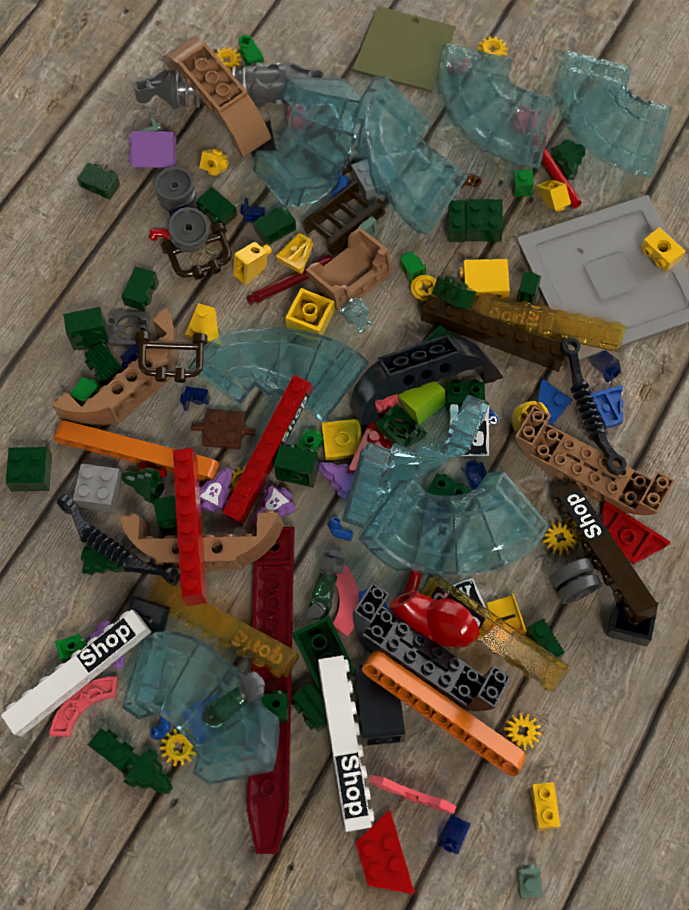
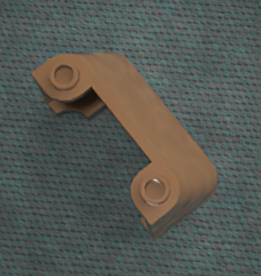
[305,227,392,312]

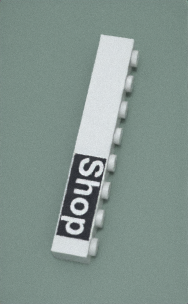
[1,610,151,736]
[317,656,374,832]

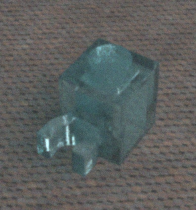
[339,298,373,333]

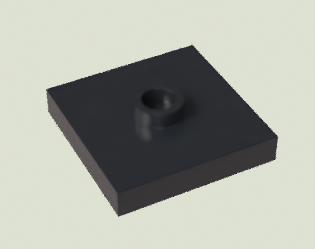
[128,595,171,646]

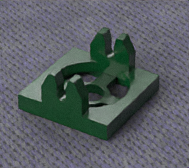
[375,404,427,452]

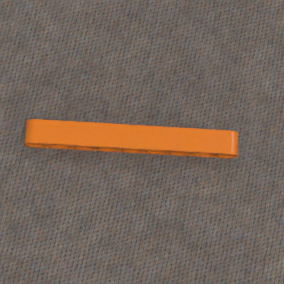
[53,420,219,482]
[362,650,526,776]

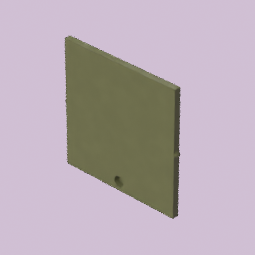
[352,6,456,92]

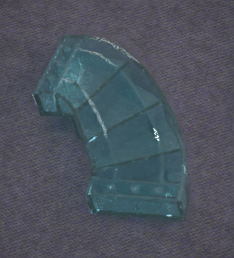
[437,43,556,169]
[556,50,672,178]
[351,76,468,235]
[252,77,364,207]
[187,327,370,423]
[342,395,490,529]
[358,471,550,576]
[121,631,279,785]

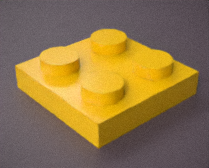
[322,419,362,461]

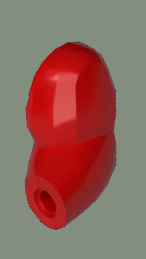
[389,591,480,649]

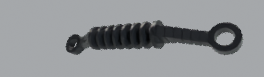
[560,337,627,475]
[57,494,180,586]

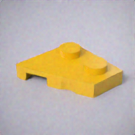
[185,303,220,347]

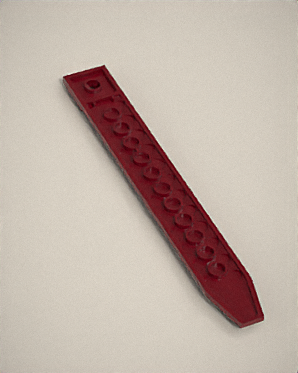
[247,526,295,854]

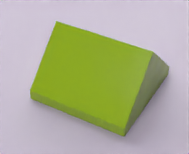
[398,382,446,425]

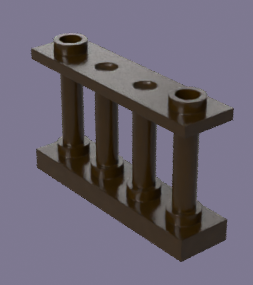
[302,180,386,255]

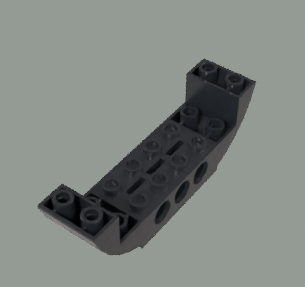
[350,334,503,426]
[353,582,511,711]

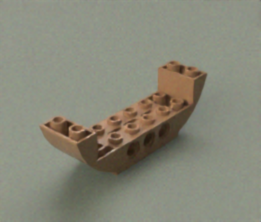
[161,37,271,158]
[52,308,178,428]
[515,406,675,515]
[120,510,284,571]

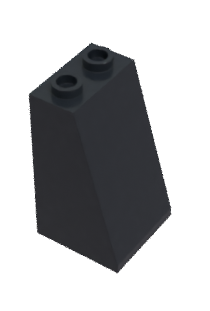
[355,664,406,746]

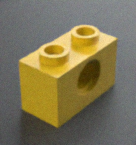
[640,227,685,272]
[530,782,560,831]

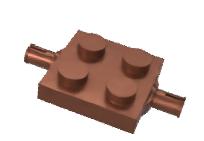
[191,408,256,450]

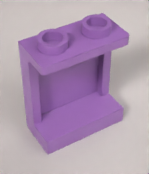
[129,131,176,168]

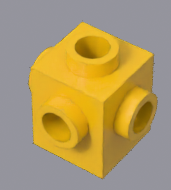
[199,148,228,176]

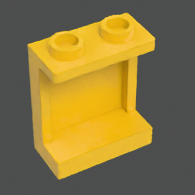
[460,259,510,300]

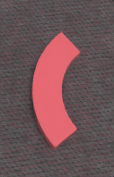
[333,564,359,638]
[49,676,119,737]
[369,775,456,814]

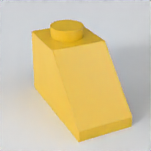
[535,179,571,211]

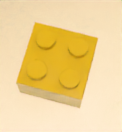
[285,288,335,341]

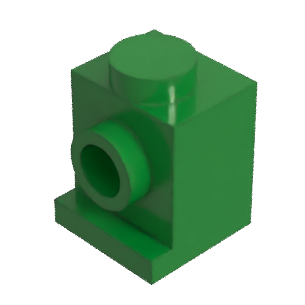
[400,251,426,283]
[295,429,324,453]
[55,634,87,663]

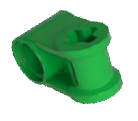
[238,34,264,66]

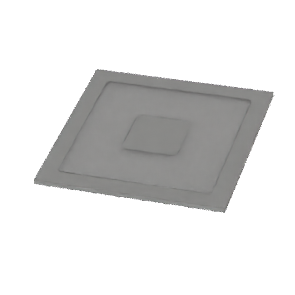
[517,195,689,360]

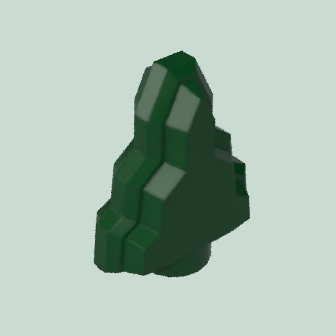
[551,139,586,180]
[122,468,165,504]
[81,545,125,575]
[124,748,173,794]

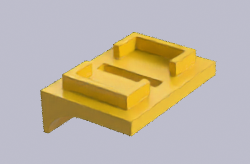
[486,593,526,641]

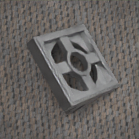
[108,310,151,348]

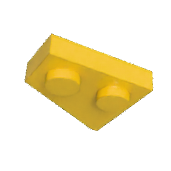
[275,233,313,274]

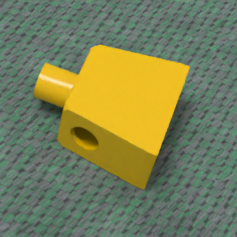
[233,242,272,286]

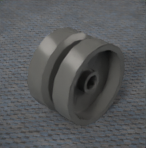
[155,167,196,213]
[169,207,209,253]
[550,558,602,604]

